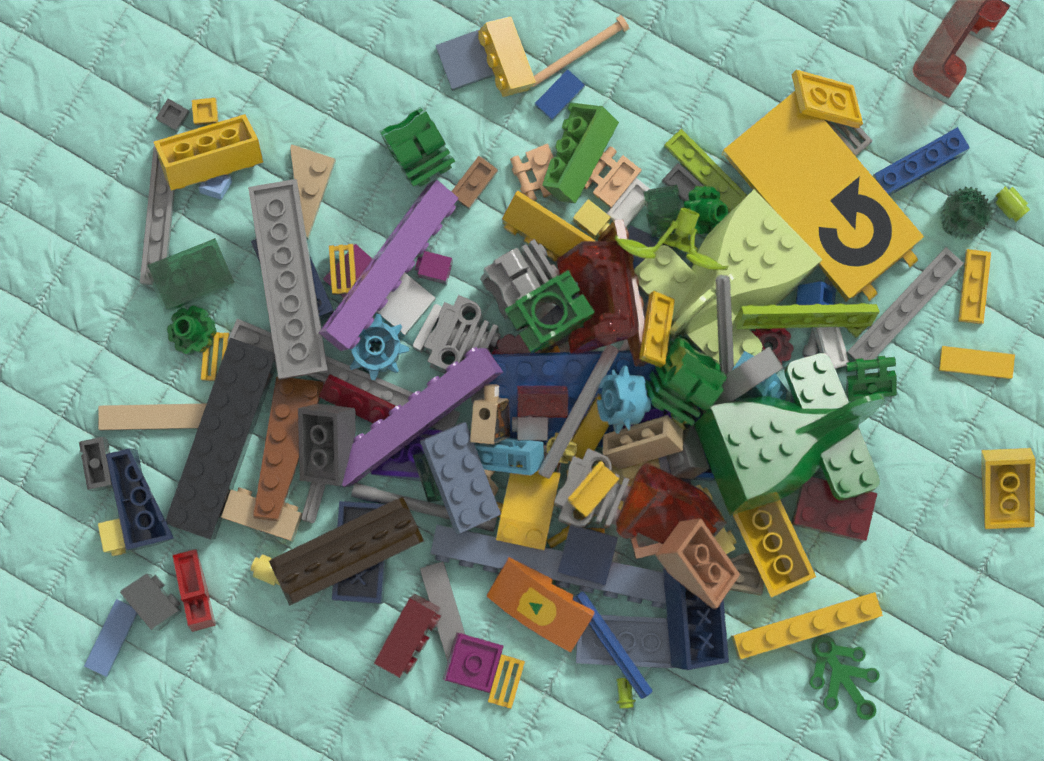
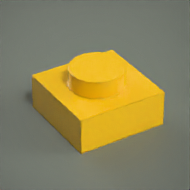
[192,98,219,125]

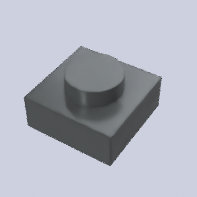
[156,98,190,132]

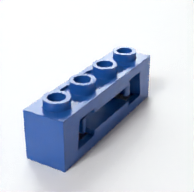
[873,127,970,196]

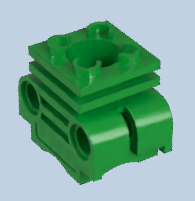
[379,107,455,187]
[505,270,595,354]
[645,336,727,425]

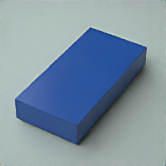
[535,69,585,121]

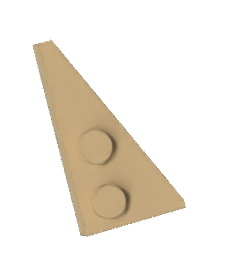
[290,144,336,239]

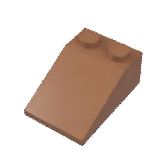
[656,518,740,609]

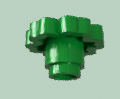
[684,186,728,234]
[167,305,217,355]

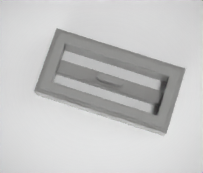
[825,120,872,156]

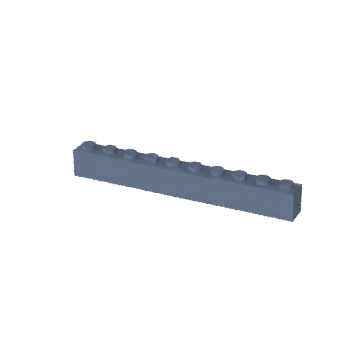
[430,525,666,609]

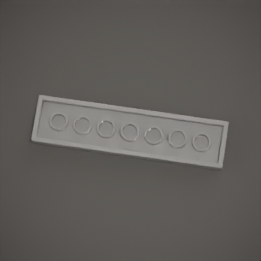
[248,179,328,380]

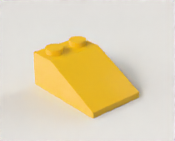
[981,448,1035,529]
[496,464,561,550]

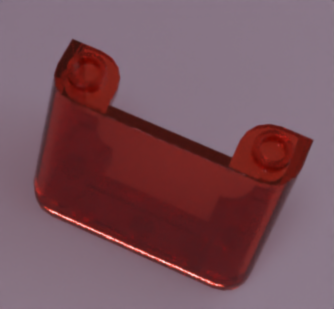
[913,0,1011,99]
[557,241,639,354]
[615,462,727,544]

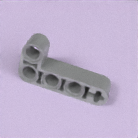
[698,347,783,414]

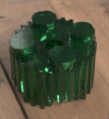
[643,185,682,237]
[940,187,993,240]

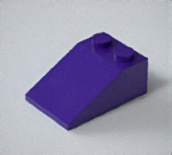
[371,429,442,483]

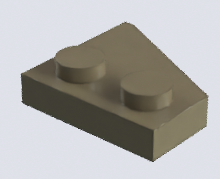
[729,553,764,596]

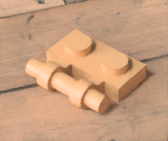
[510,143,554,201]
[584,146,642,208]

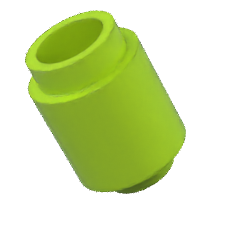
[994,186,1030,222]

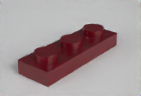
[319,374,396,423]

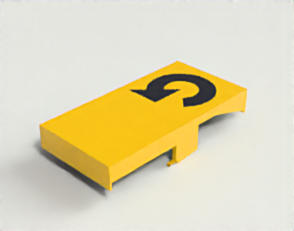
[721,91,924,302]

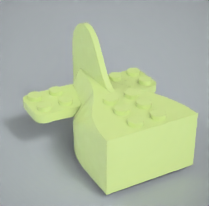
[634,189,822,366]

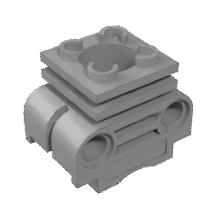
[480,239,560,320]
[424,295,501,374]
[554,449,631,529]

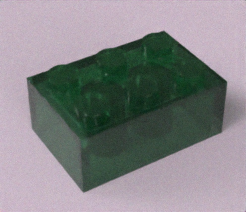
[146,238,234,314]

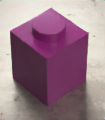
[415,251,453,285]

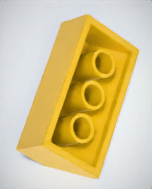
[153,114,263,191]
[502,190,599,275]
[733,500,816,598]

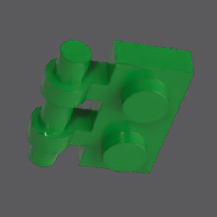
[846,355,897,401]

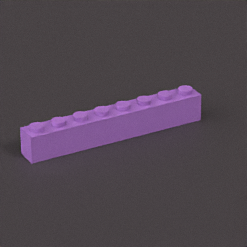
[319,180,458,351]
[342,347,503,487]

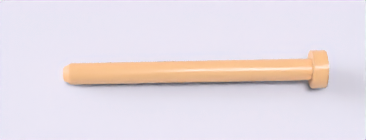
[532,15,630,87]

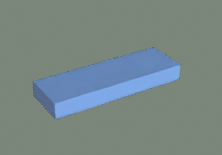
[84,599,137,677]

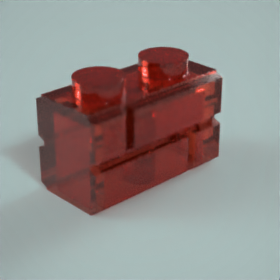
[517,386,568,418]

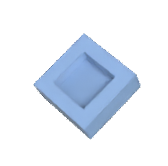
[199,175,232,200]

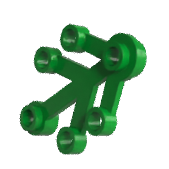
[809,635,880,720]

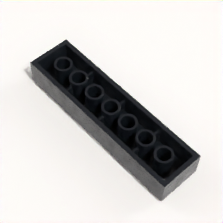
[165,338,277,540]

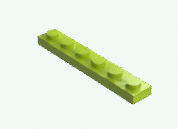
[734,303,880,329]

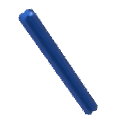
[572,592,652,699]

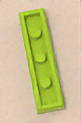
[664,129,747,213]

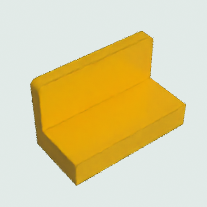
[567,461,619,517]

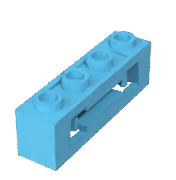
[470,433,544,475]

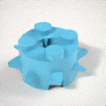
[349,314,410,380]
[597,366,651,434]

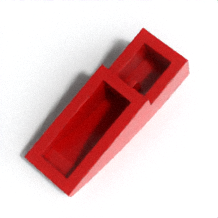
[172,549,216,632]

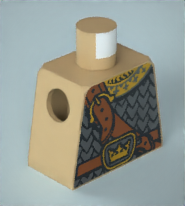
[470,384,510,444]

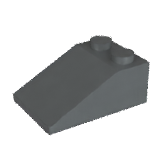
[298,404,356,486]

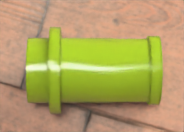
[616,678,636,709]

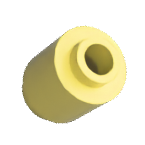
[250,554,280,586]

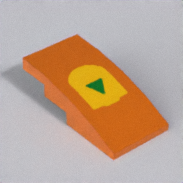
[487,557,594,652]

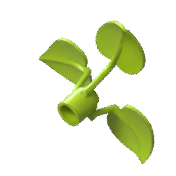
[615,208,728,270]

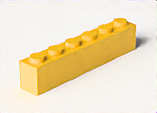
[731,592,883,659]

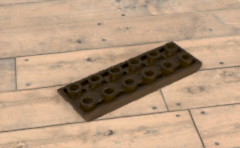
[269,497,424,606]

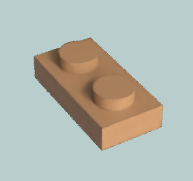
[451,156,498,209]

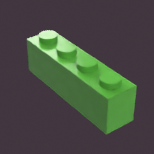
[542,102,619,203]

